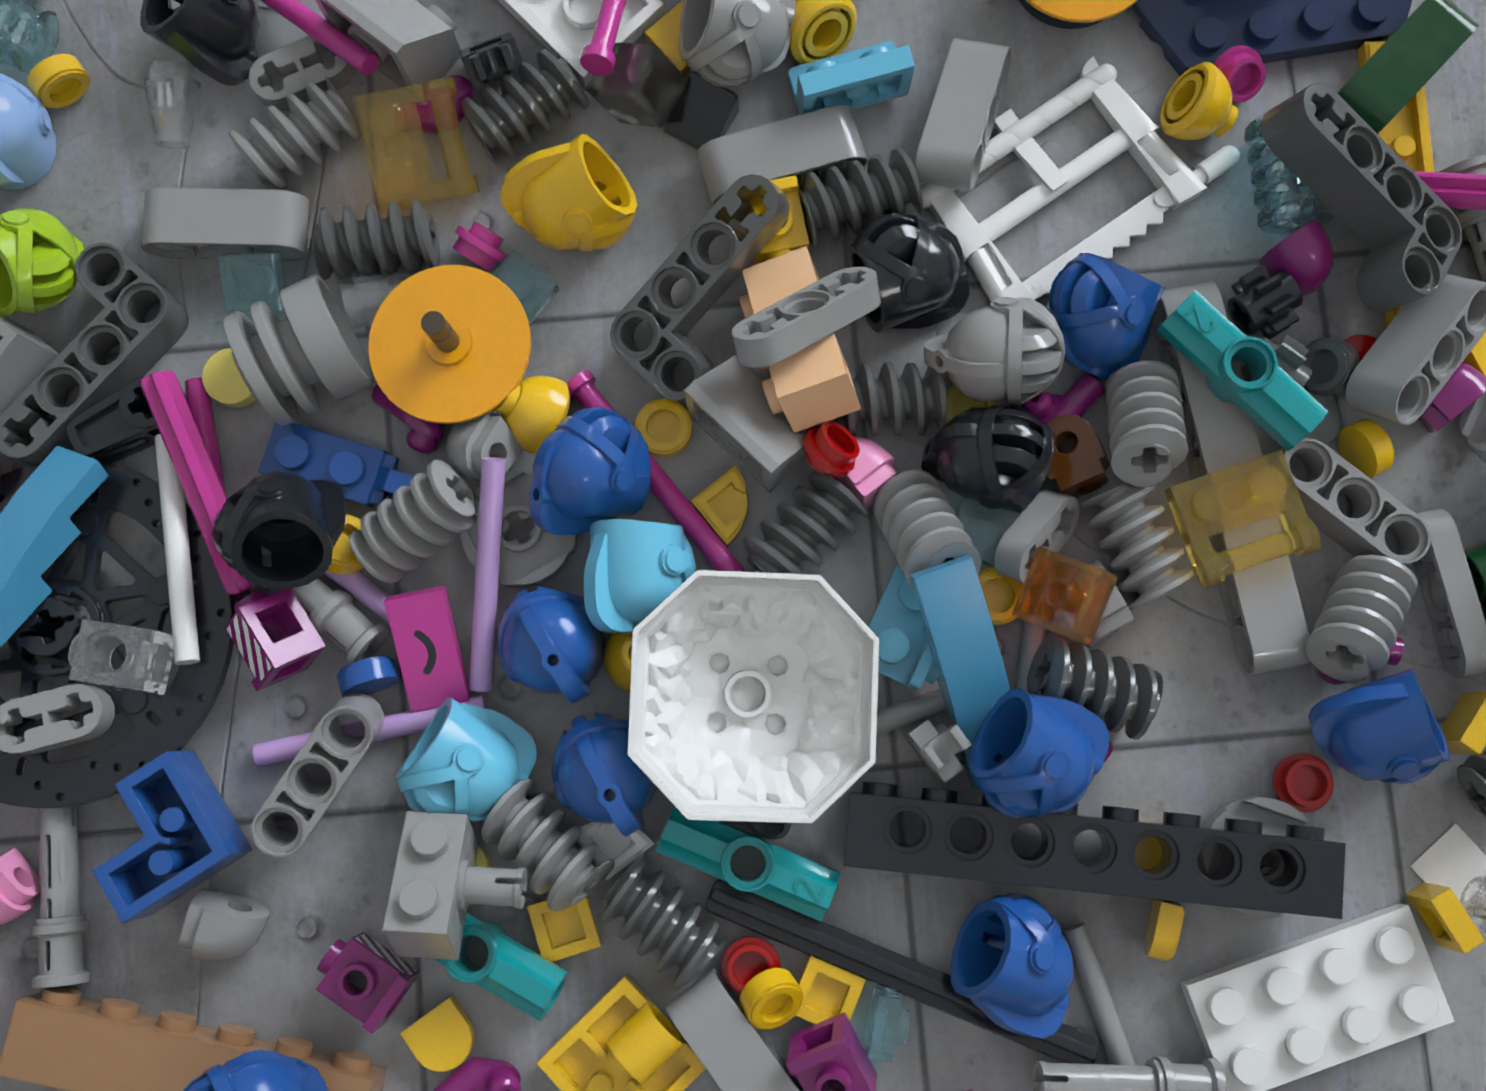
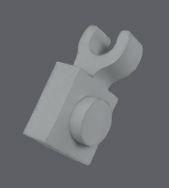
[903,719,971,783]

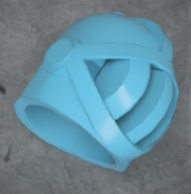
[584,519,696,634]
[395,697,537,822]

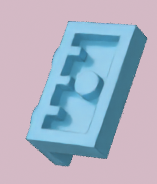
[788,41,915,115]
[868,562,938,691]

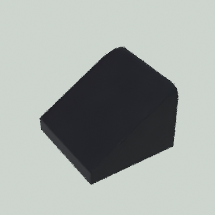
[663,70,739,150]

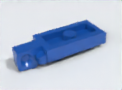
[258,422,414,508]

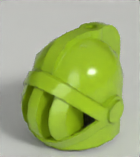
[0,208,84,316]

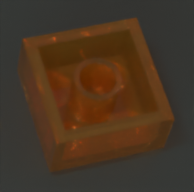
[1011,546,1118,646]

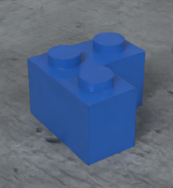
[92,751,253,924]

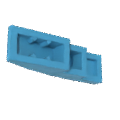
[0,446,109,648]
[909,555,1010,789]

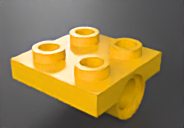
[536,973,706,1091]

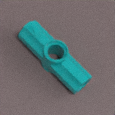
[1156,290,1329,451]
[655,806,841,922]
[433,913,569,1021]

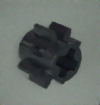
[1228,265,1303,340]

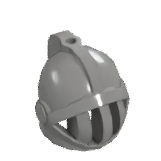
[679,0,796,87]
[924,297,1066,405]

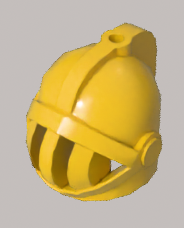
[500,134,638,253]

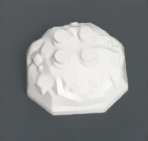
[628,570,879,823]

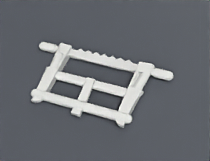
[919,56,1240,302]

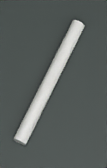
[155,434,200,665]

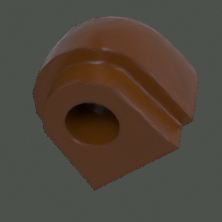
[1046,414,1110,497]

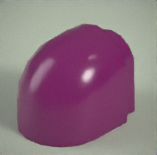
[1259,220,1334,296]
[1418,362,1486,433]

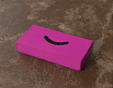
[384,585,471,712]

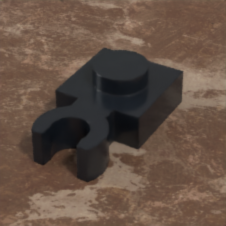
[459,32,522,83]

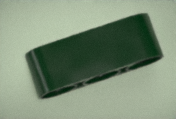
[1338,0,1480,134]

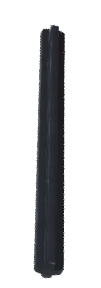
[705,879,1099,1064]

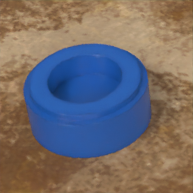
[336,656,400,697]

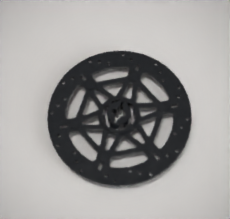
[0,461,235,808]

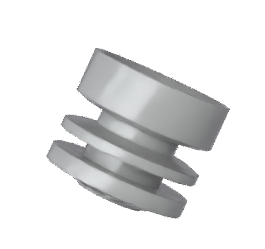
[223,274,375,427]

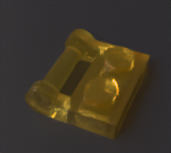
[353,77,480,211]
[1164,450,1321,589]

